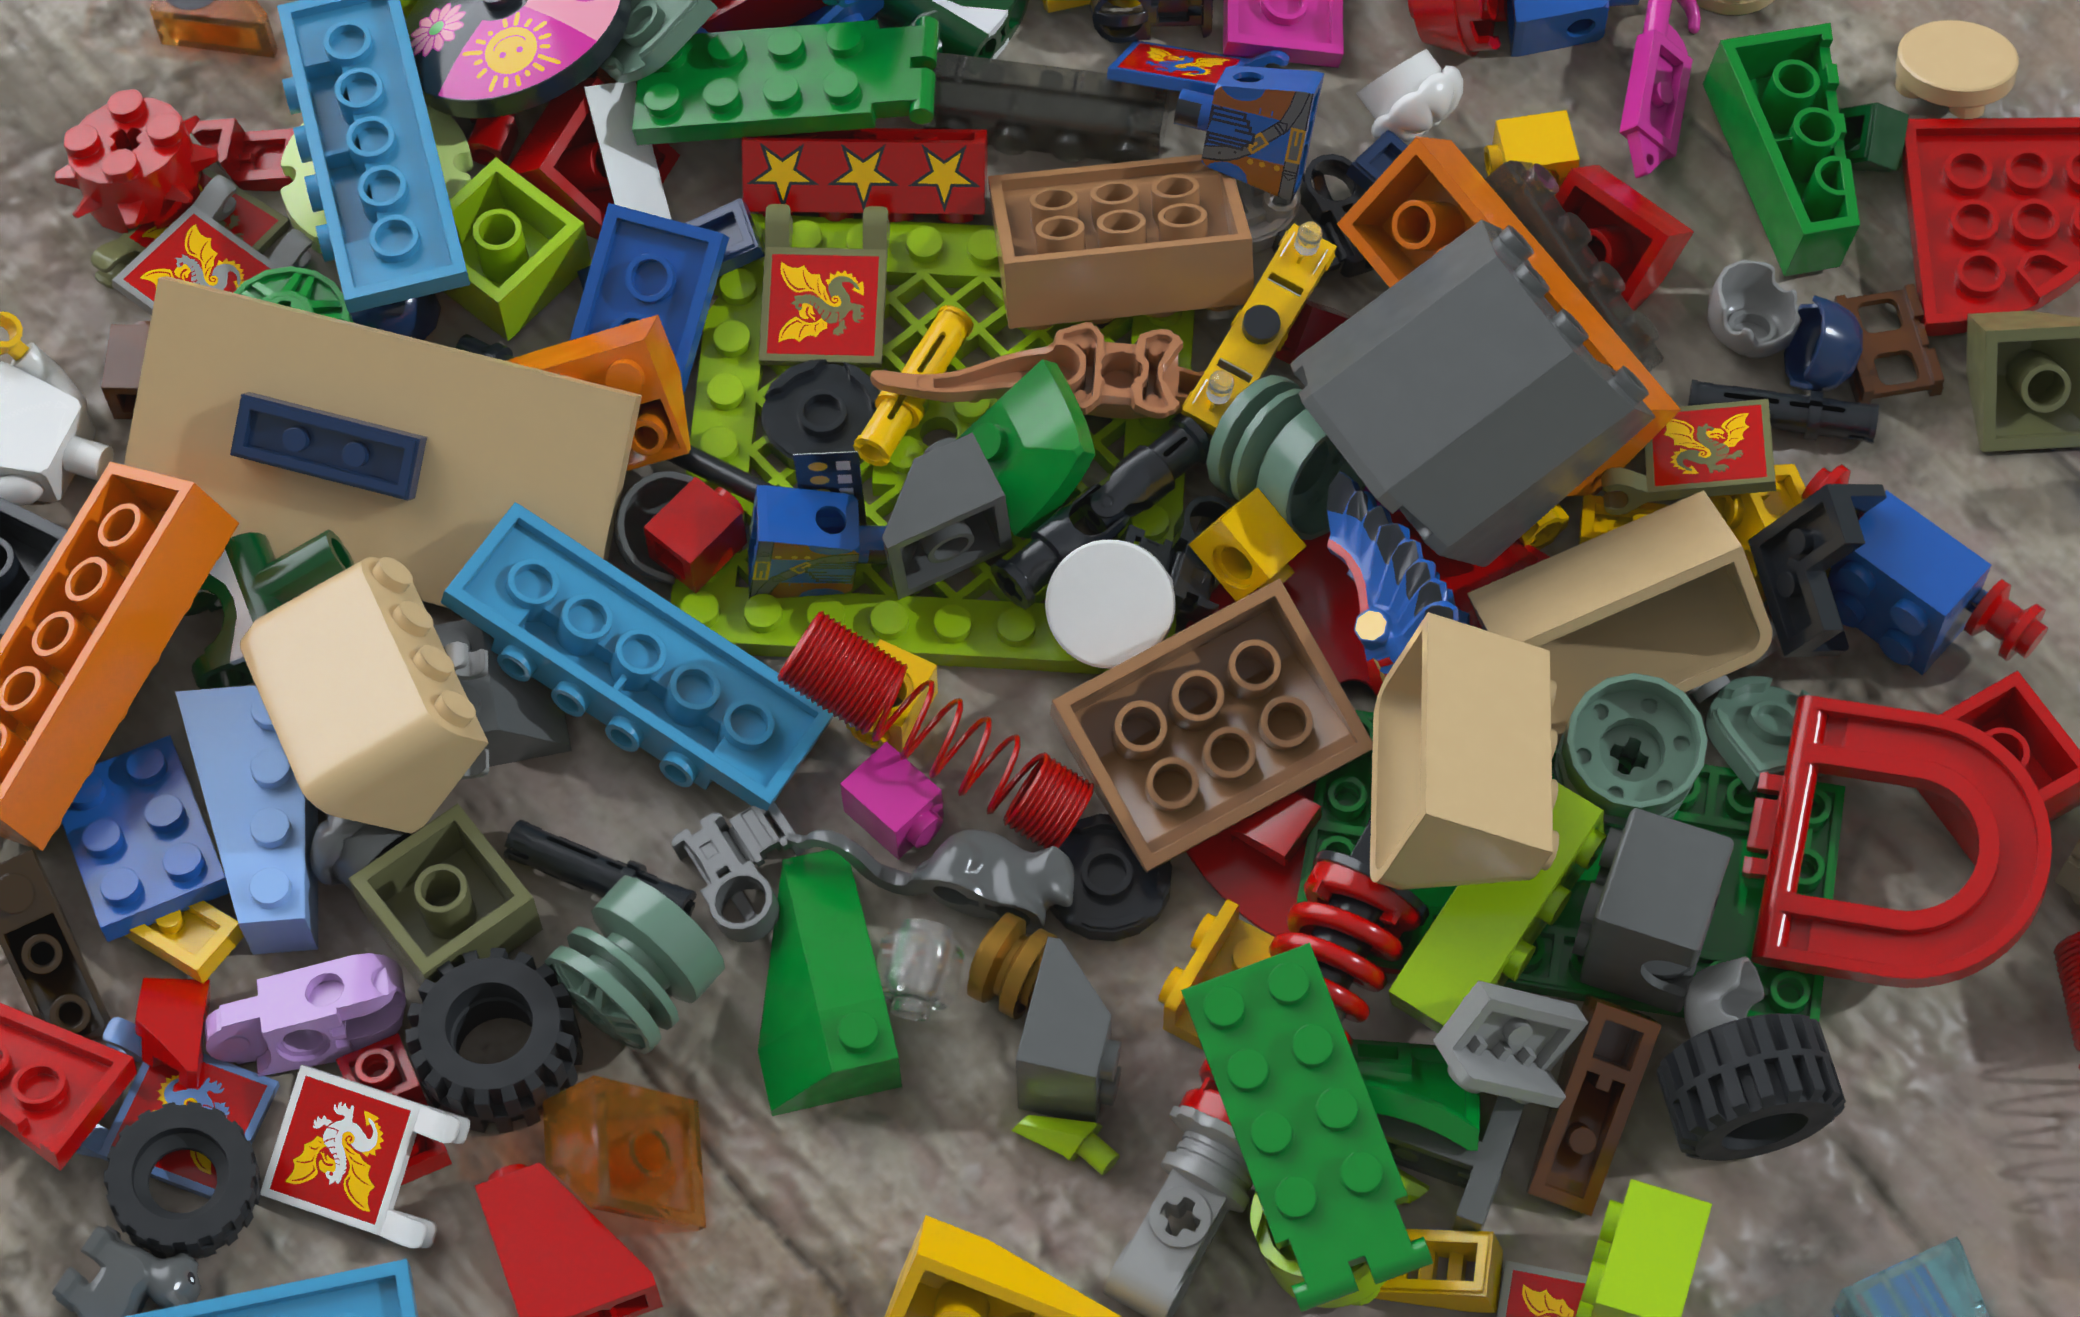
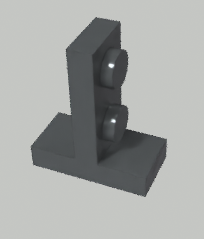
[1376,1095,1525,1231]

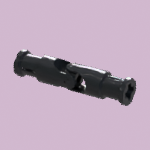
[990,413,1210,610]

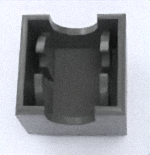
[1572,808,1734,1013]

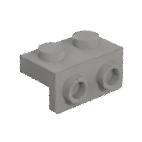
[1433,980,1588,1108]

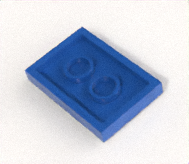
[569,203,729,395]
[62,735,230,942]

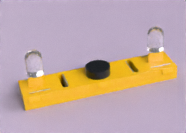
[1181,221,1337,436]

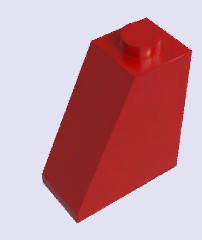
[475,1162,663,1317]

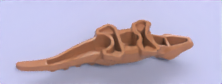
[870,322,1205,419]

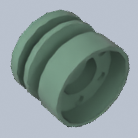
[1207,375,1366,540]
[1553,673,1708,835]
[544,875,725,1055]

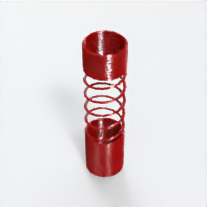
[777,611,1095,849]

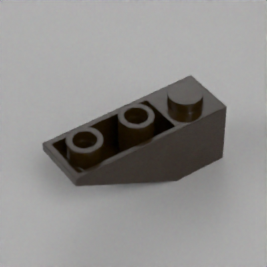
[0,849,111,1040]

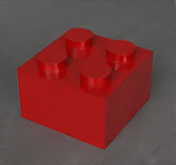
[1916,670,2080,865]

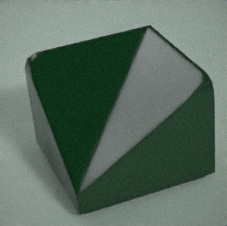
[1839,102,1909,172]

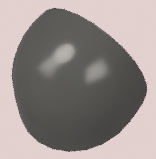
[614,471,702,585]

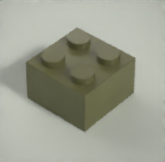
[348,803,543,986]

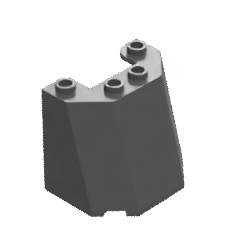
[1291,220,1656,567]

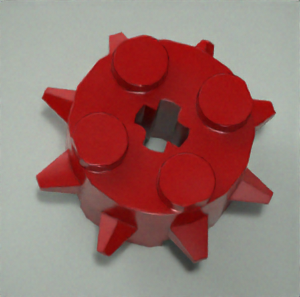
[55,89,219,233]

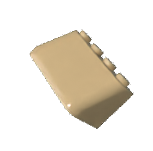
[1467,490,1772,745]
[240,557,489,834]
[1370,612,1559,890]

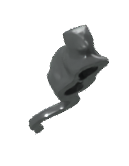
[787,829,1075,935]

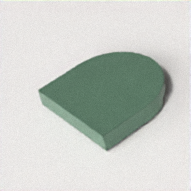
[600,0,718,83]
[1706,676,1827,792]

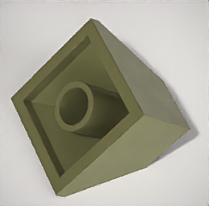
[1966,311,2080,452]

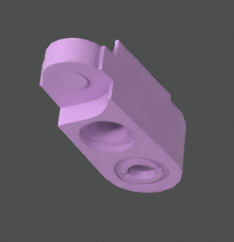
[204,953,406,1077]

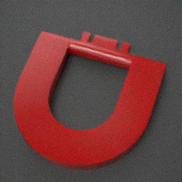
[1742,695,2052,988]

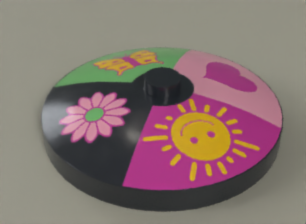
[406,0,631,118]

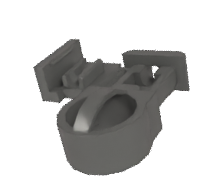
[671,801,805,942]

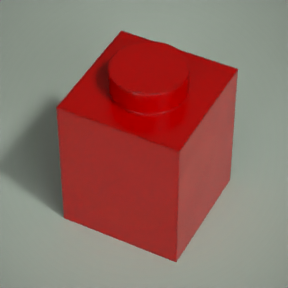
[643,476,747,593]

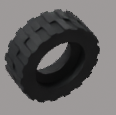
[104,1102,261,1259]

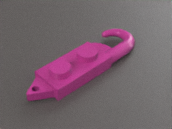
[1619,0,1701,178]

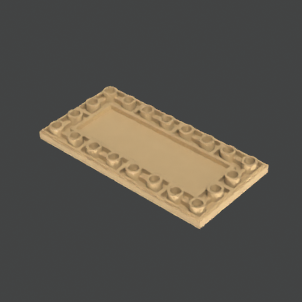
[124,276,642,608]

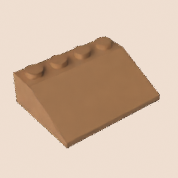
[988,154,1254,330]
[1050,579,1373,873]

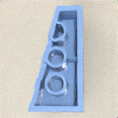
[175,685,318,955]

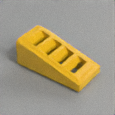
[1375,1229,1503,1313]

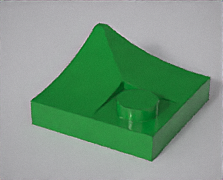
[957,359,1095,539]
[1351,1039,1480,1151]

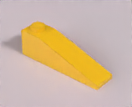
[885,1215,1122,1317]

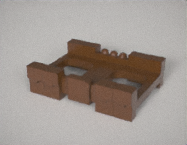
[1834,284,1945,404]

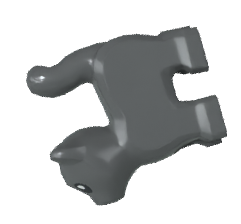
[52,1225,202,1317]

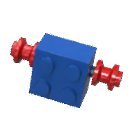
[1801,464,2048,676]

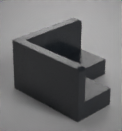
[1748,484,1887,657]

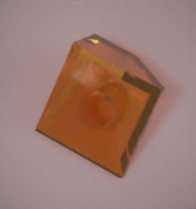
[543,1075,706,1231]

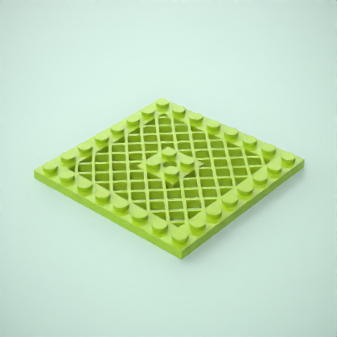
[670,214,1195,674]

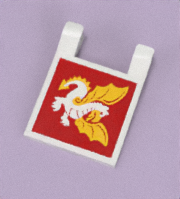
[260,1065,470,1248]

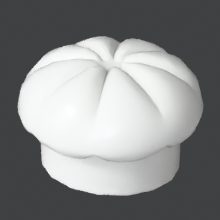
[1356,49,1463,145]

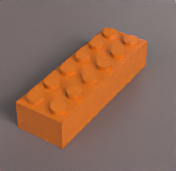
[1337,136,1681,496]
[0,461,239,851]

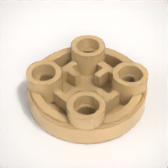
[1895,20,2019,119]

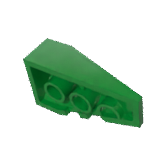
[758,849,902,1116]

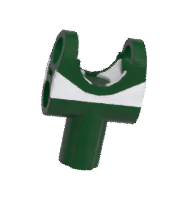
[876,0,1029,77]
[184,529,354,689]

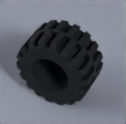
[405,948,583,1134]
[1656,1013,1846,1161]

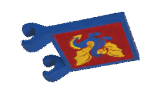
[1107,40,1290,95]

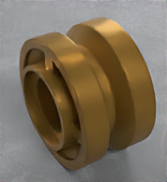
[967,913,1058,1020]

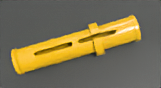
[853,305,974,467]

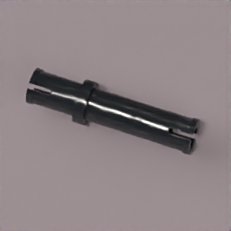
[1688,379,1879,444]
[504,820,697,917]

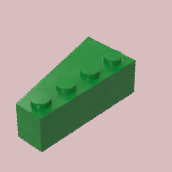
[1703,23,1860,277]

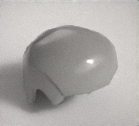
[1707,260,1801,358]
[1684,956,1764,1037]

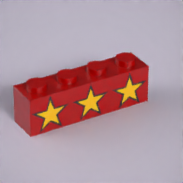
[742,128,987,223]

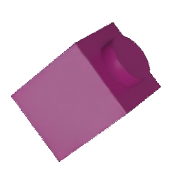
[840,741,944,860]

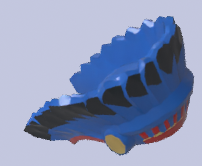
[1327,472,1470,697]

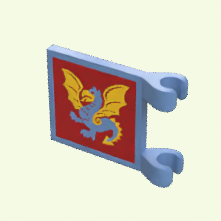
[75,1017,280,1199]

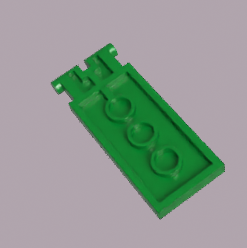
[632,16,939,145]
[1181,943,1433,1312]

